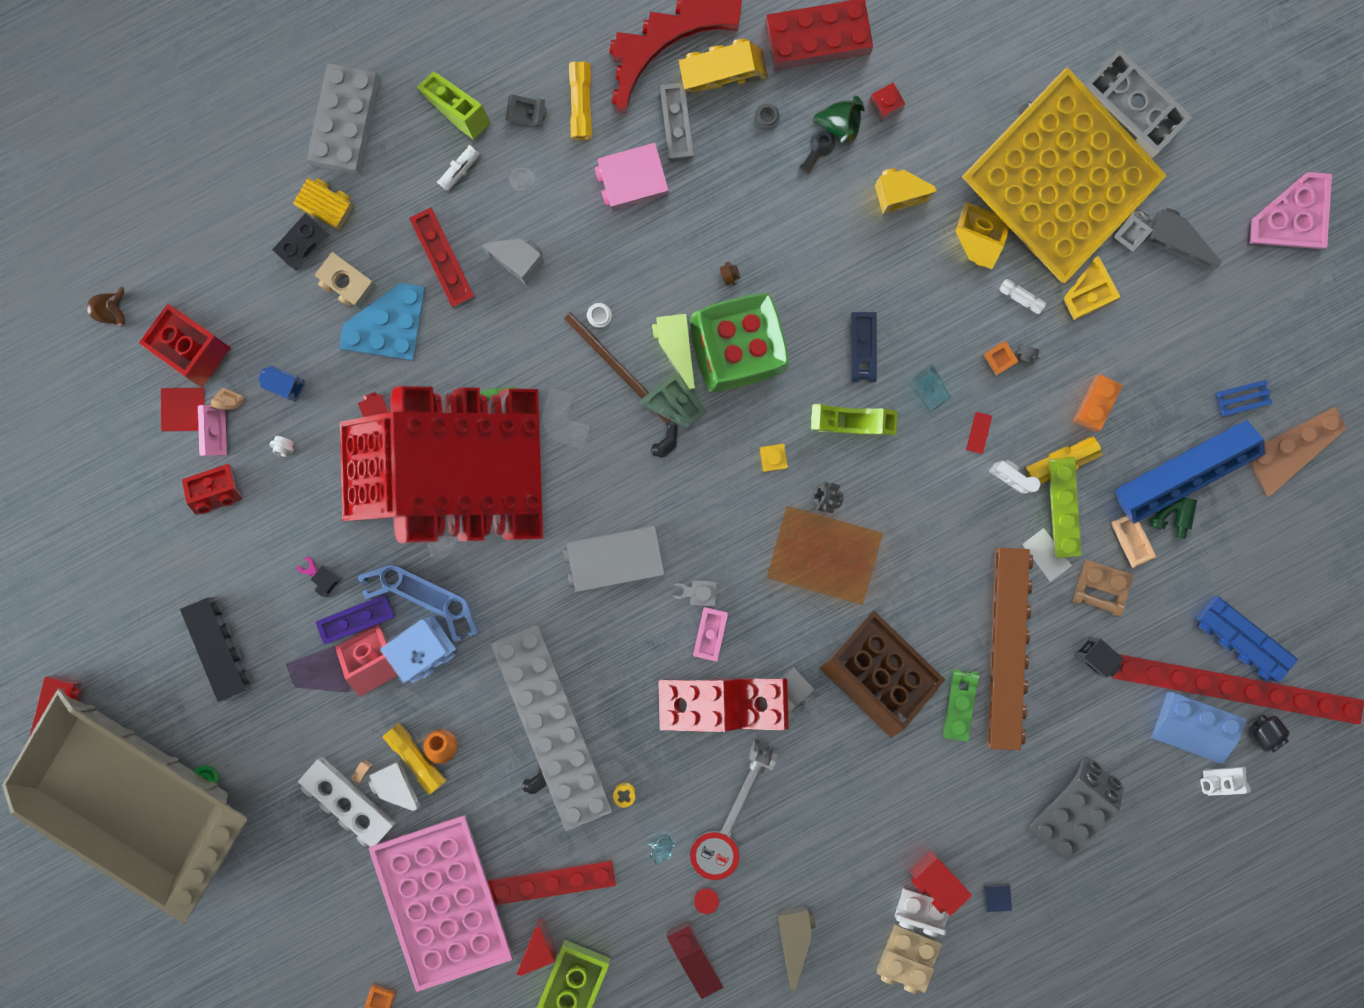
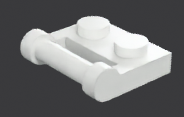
[989,460,1040,494]

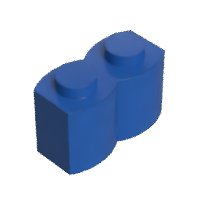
[258,365,305,402]

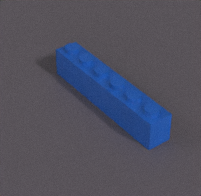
[1115,420,1266,524]

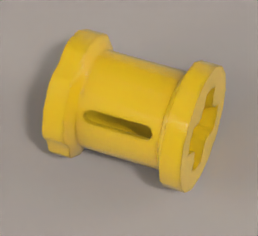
[613,783,636,808]

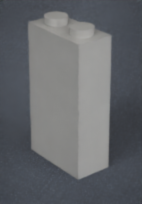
[563,526,665,592]

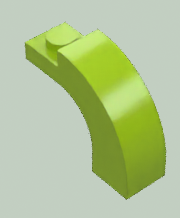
[811,404,898,436]

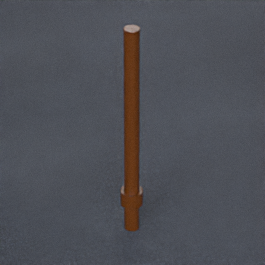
[564,312,672,425]

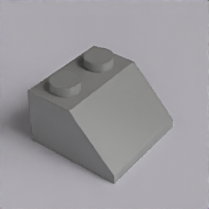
[482,238,544,285]

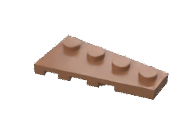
[1250,407,1347,496]

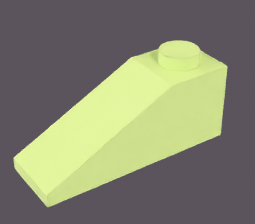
[652,314,695,391]

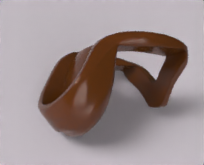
[87,287,125,327]

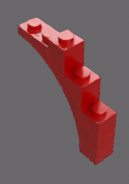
[609,0,742,114]

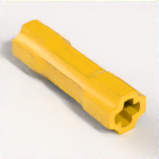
[569,61,592,140]
[382,722,447,795]

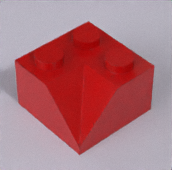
[910,851,973,917]

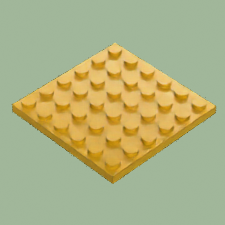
[962,68,1167,283]

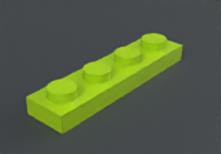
[1048,457,1082,558]

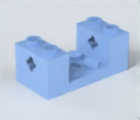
[380,616,458,683]

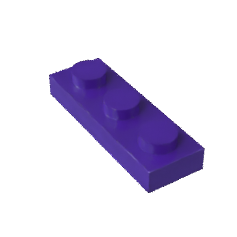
[315,594,395,645]

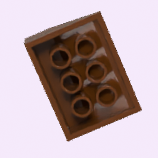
[819,610,946,738]

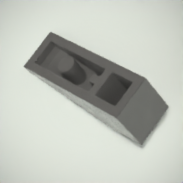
[1145,208,1222,270]

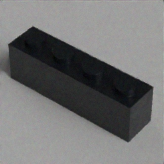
[180,597,252,702]

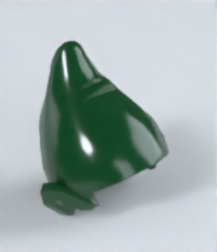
[813,96,865,143]

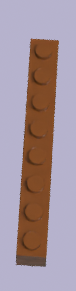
[987,548,1033,750]

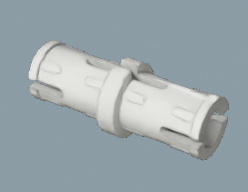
[437,145,481,192]

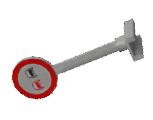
[690,739,778,880]

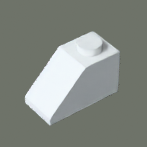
[368,761,421,811]

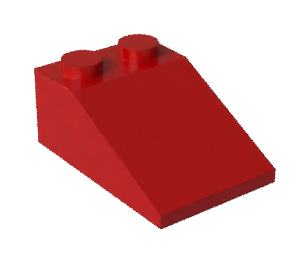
[139,303,231,388]

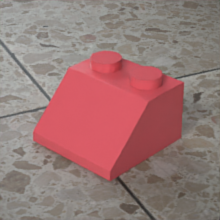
[335,624,398,697]

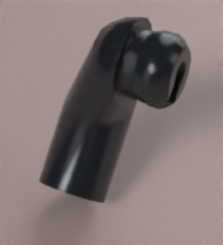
[651,425,678,458]
[522,763,547,794]

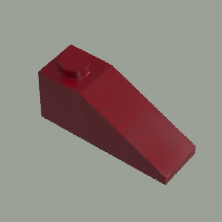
[667,920,724,999]

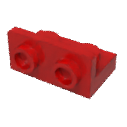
[182,463,242,515]

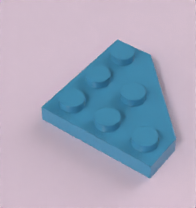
[339,283,426,361]

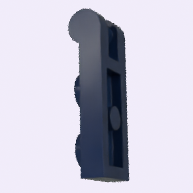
[851,312,877,382]

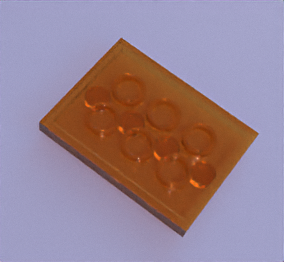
[766,506,883,605]

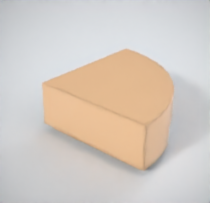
[210,388,245,410]
[351,760,373,785]

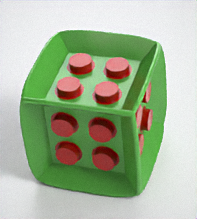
[690,293,789,392]

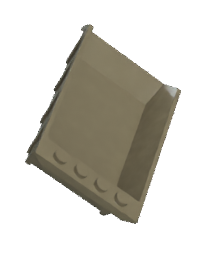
[2,688,248,924]

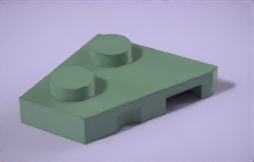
[639,373,707,428]

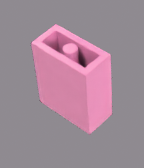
[594,143,669,211]

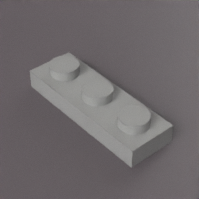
[660,82,694,160]

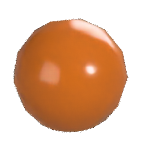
[423,729,458,764]

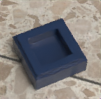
[984,884,1012,912]

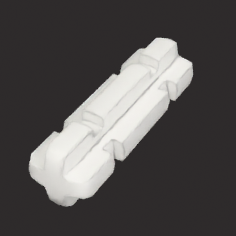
[999,279,1046,314]

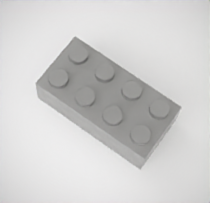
[306,63,381,176]

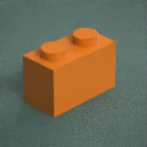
[1073,374,1123,432]

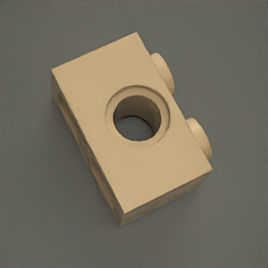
[314,252,376,308]

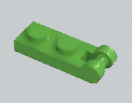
[942,668,979,741]

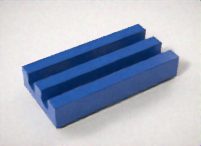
[1216,380,1273,417]

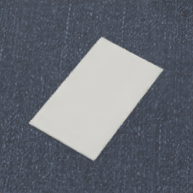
[1022,528,1072,582]

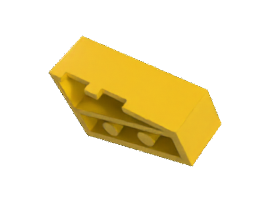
[679,39,768,93]

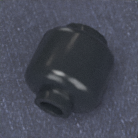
[1251,715,1290,753]

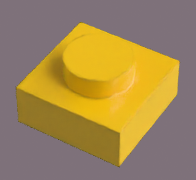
[759,444,788,472]

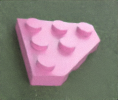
[1250,172,1332,249]

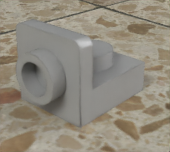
[1114,209,1153,252]

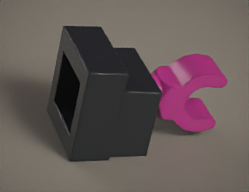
[297,556,342,597]

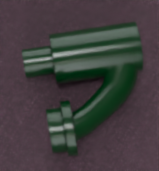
[1149,497,1197,539]

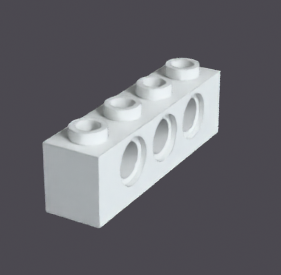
[298,757,396,847]

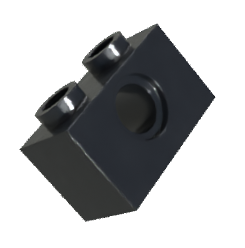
[272,213,329,271]
[1074,637,1124,678]

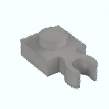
[673,580,717,607]

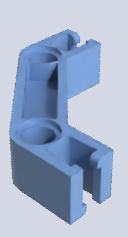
[358,565,480,642]

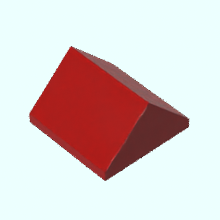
[516,917,557,976]

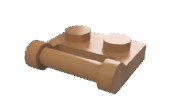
[1072,560,1134,617]

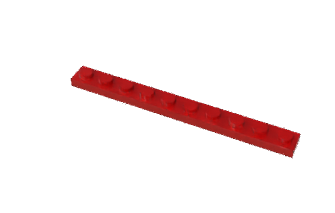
[1112,654,1364,725]

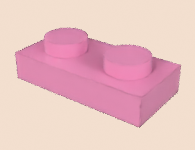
[198,405,227,456]
[693,607,728,661]

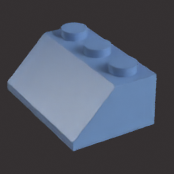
[1151,691,1246,764]

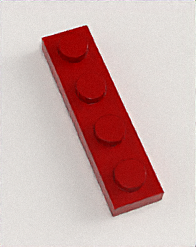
[409,207,475,308]

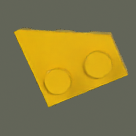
[1063,256,1121,321]

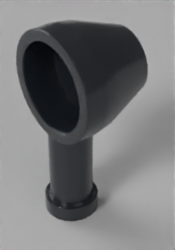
[799,131,835,175]

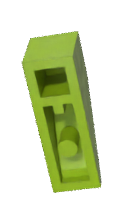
[416,71,491,140]

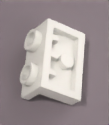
[895,887,949,937]

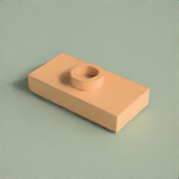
[1111,516,1157,568]

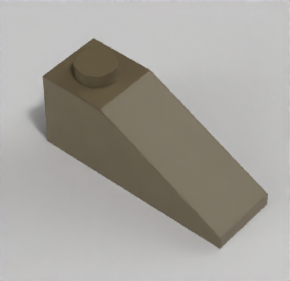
[777,906,816,991]

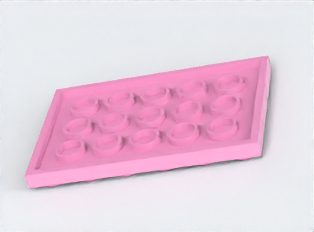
[368,815,513,992]

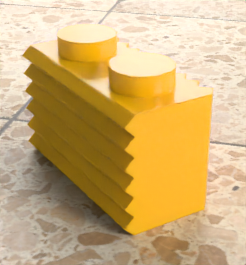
[293,178,354,231]

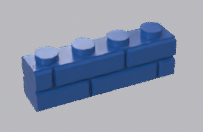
[1195,596,1298,683]

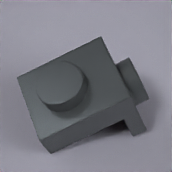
[505,94,547,127]

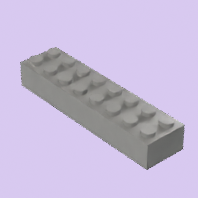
[491,624,613,831]

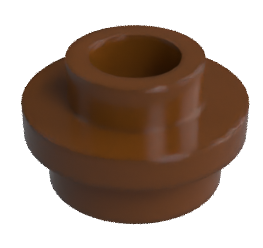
[720,261,740,286]

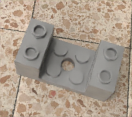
[1084,48,1193,158]

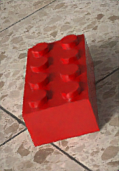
[765,0,873,71]

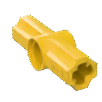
[1024,436,1103,484]

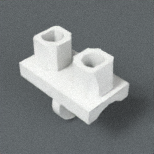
[1200,767,1251,796]

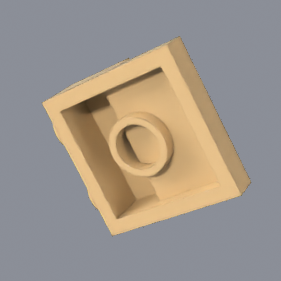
[876,923,942,995]

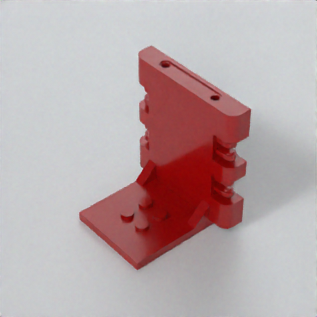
[340,386,543,543]

